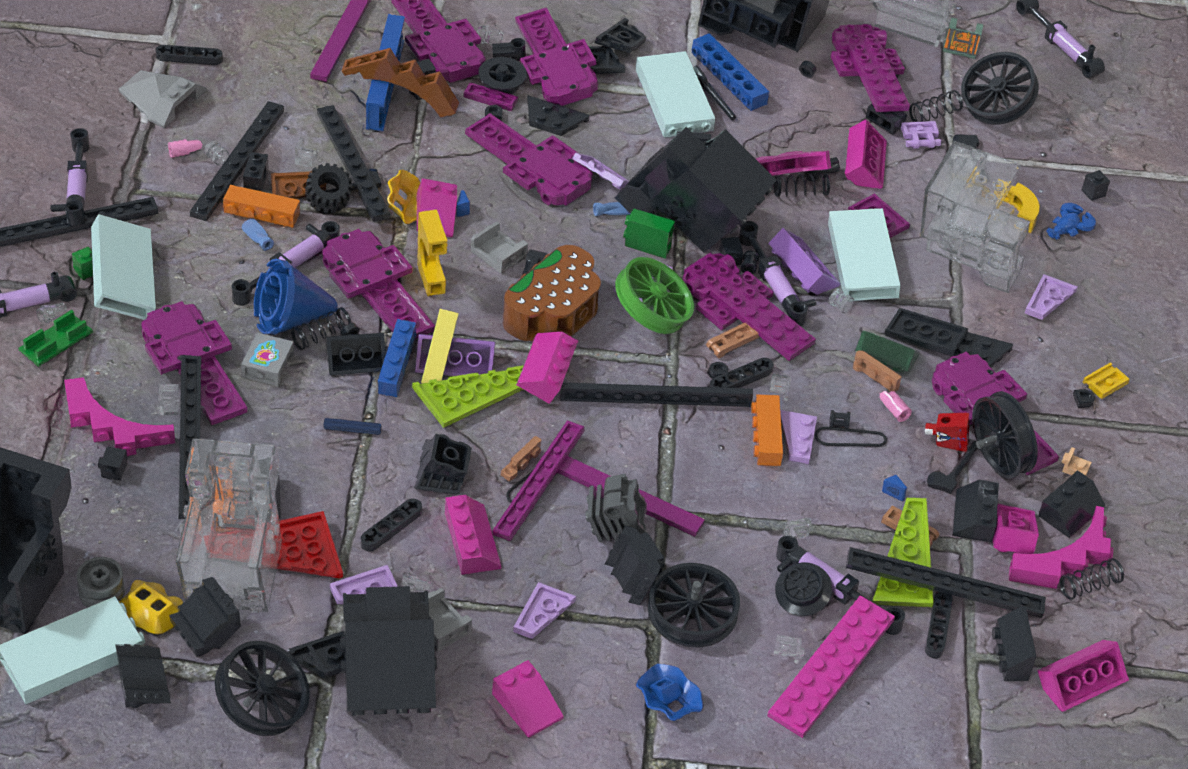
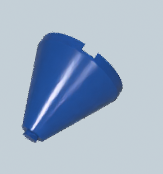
[254,259,338,335]

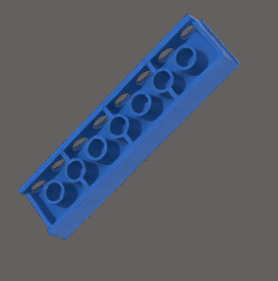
[366,14,405,131]

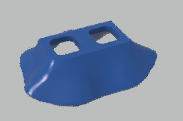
[636,664,703,721]

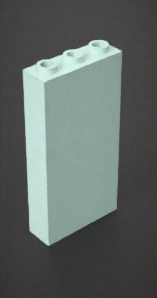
[636,51,715,138]
[828,208,900,301]
[91,214,156,320]
[0,596,145,704]

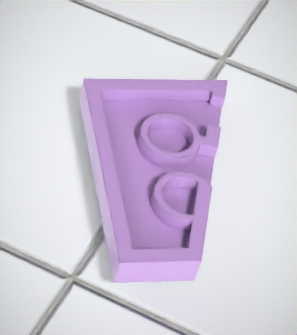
[1025,274,1078,320]
[780,410,817,464]
[330,565,398,604]
[513,582,576,639]

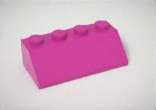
[845,119,887,189]
[516,332,578,404]
[445,495,501,575]
[1037,640,1129,712]

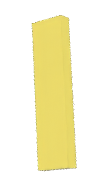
[421,309,459,384]

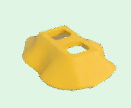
[387,170,420,224]
[119,580,183,634]

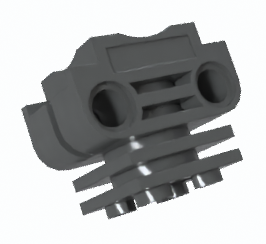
[585,474,647,542]

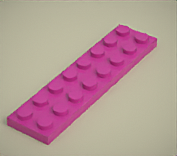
[767,596,895,738]

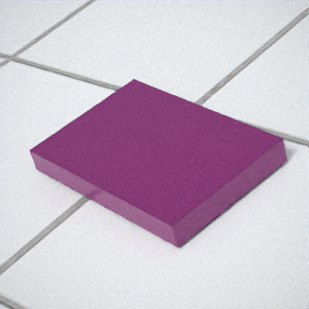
[848,193,910,238]

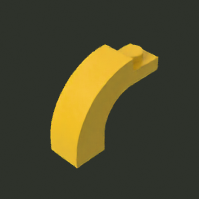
[993,180,1040,233]

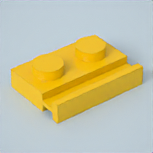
[1083,362,1130,399]

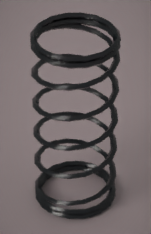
[909,90,963,122]
[774,173,830,197]
[291,307,352,350]
[1060,558,1124,600]

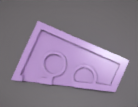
[572,153,629,189]

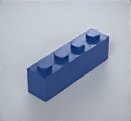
[378,319,416,397]

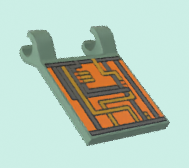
[942,18,984,59]

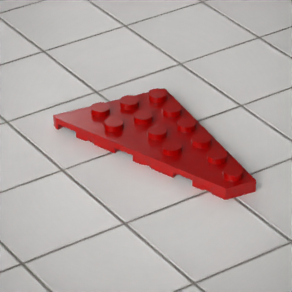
[204,511,343,578]

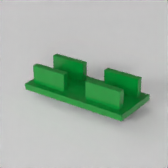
[18,310,93,367]

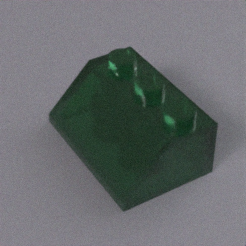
[855,330,920,374]

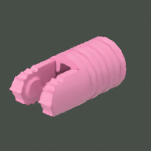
[168,139,203,158]
[879,391,912,422]

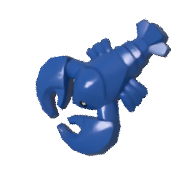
[1046,203,1096,240]

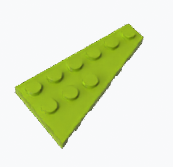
[412,365,524,428]
[872,498,933,607]

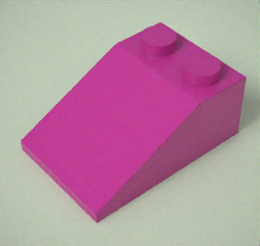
[416,178,457,238]
[993,504,1039,554]
[492,660,564,738]

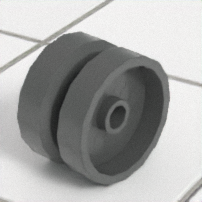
[77,557,125,607]

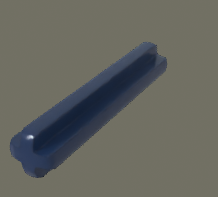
[323,418,382,435]

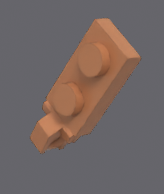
[500,436,542,482]

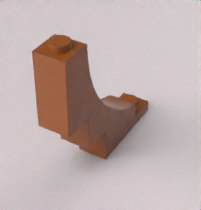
[341,48,459,118]

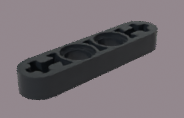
[155,45,223,65]
[709,357,774,388]
[361,498,422,552]
[925,592,953,659]

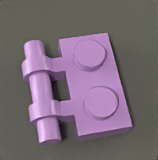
[901,121,941,149]

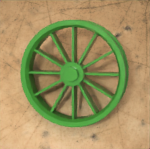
[615,257,694,334]

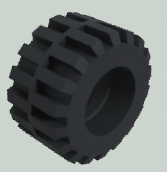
[305,163,352,213]

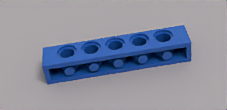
[691,33,769,111]

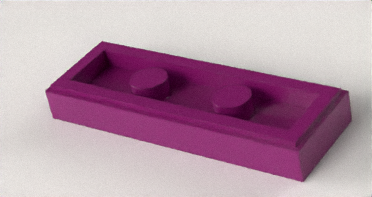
[463,83,518,112]

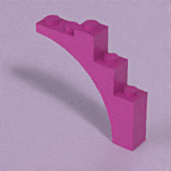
[756,151,831,176]
[64,377,175,456]
[1009,506,1114,589]

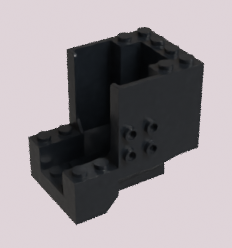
[698,0,830,52]
[614,127,776,253]
[0,447,72,634]
[340,586,437,716]

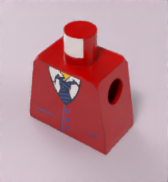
[925,413,969,452]

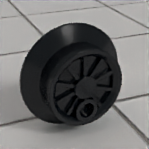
[479,57,527,94]
[775,562,832,616]

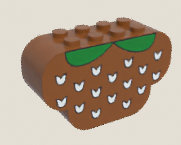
[503,245,601,341]

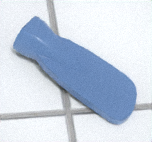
[593,202,630,216]
[242,219,274,251]

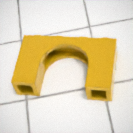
[417,210,447,296]

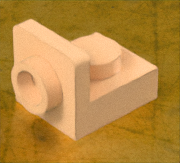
[1061,447,1092,476]

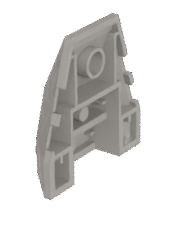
[119,70,207,128]

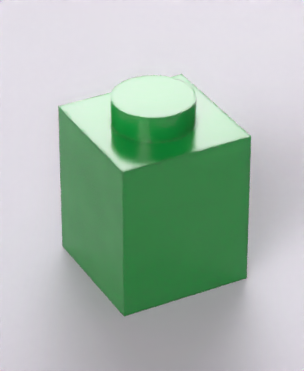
[72,246,93,280]

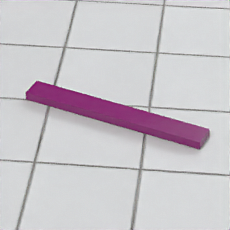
[310,0,371,82]
[492,420,585,541]
[557,456,705,537]

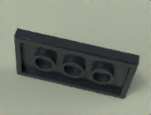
[885,308,968,356]

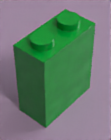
[623,209,675,259]

